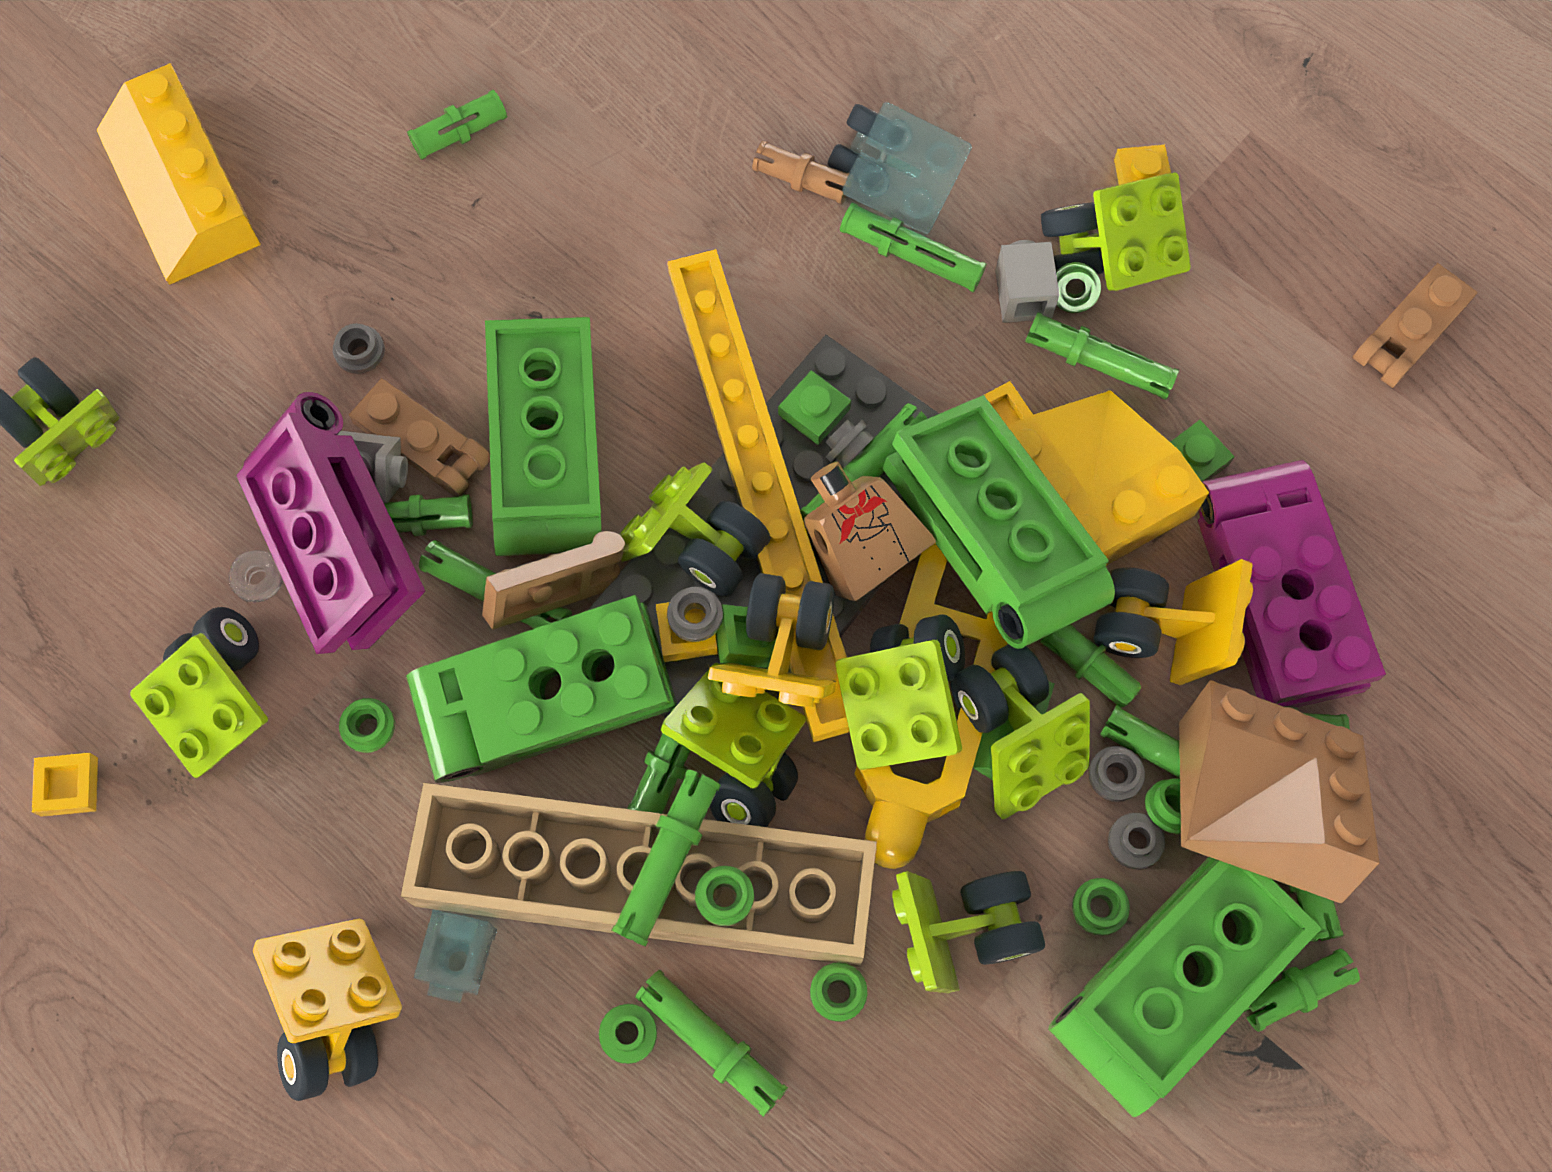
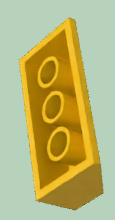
[97,63,261,285]

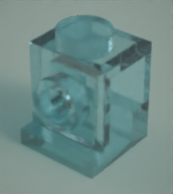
[413,909,497,1003]

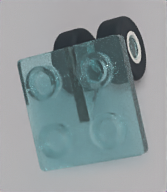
[828,102,972,234]

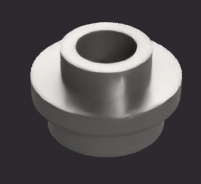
[333,323,385,374]
[826,419,873,467]
[667,587,723,642]
[1089,746,1145,802]
[1108,813,1165,869]

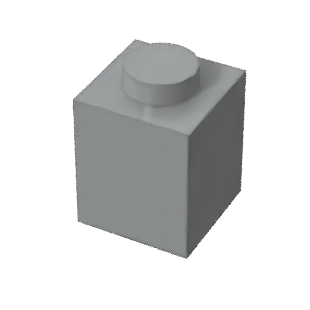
[995,240,1059,323]

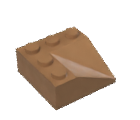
[1179,680,1380,904]

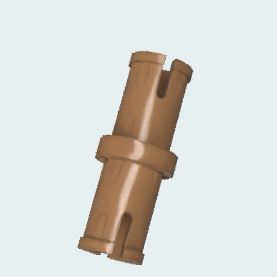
[752,140,853,205]

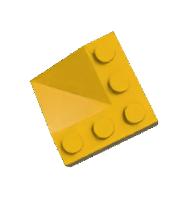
[1009,390,1209,566]

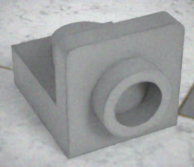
[338,431,408,503]

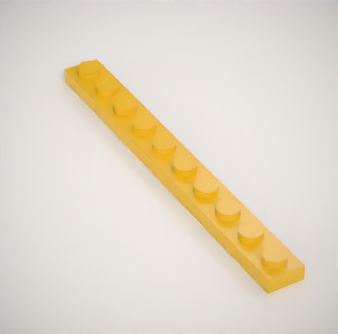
[667,249,850,742]

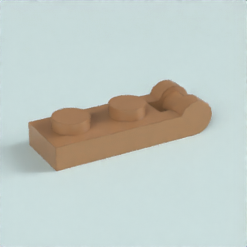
[1352,263,1478,389]
[348,378,490,497]
[482,531,625,630]

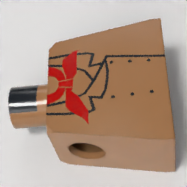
[804,462,937,601]

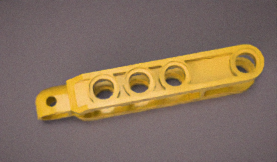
[854,543,1008,869]

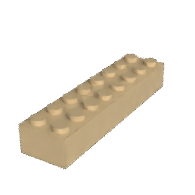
[401,783,877,966]

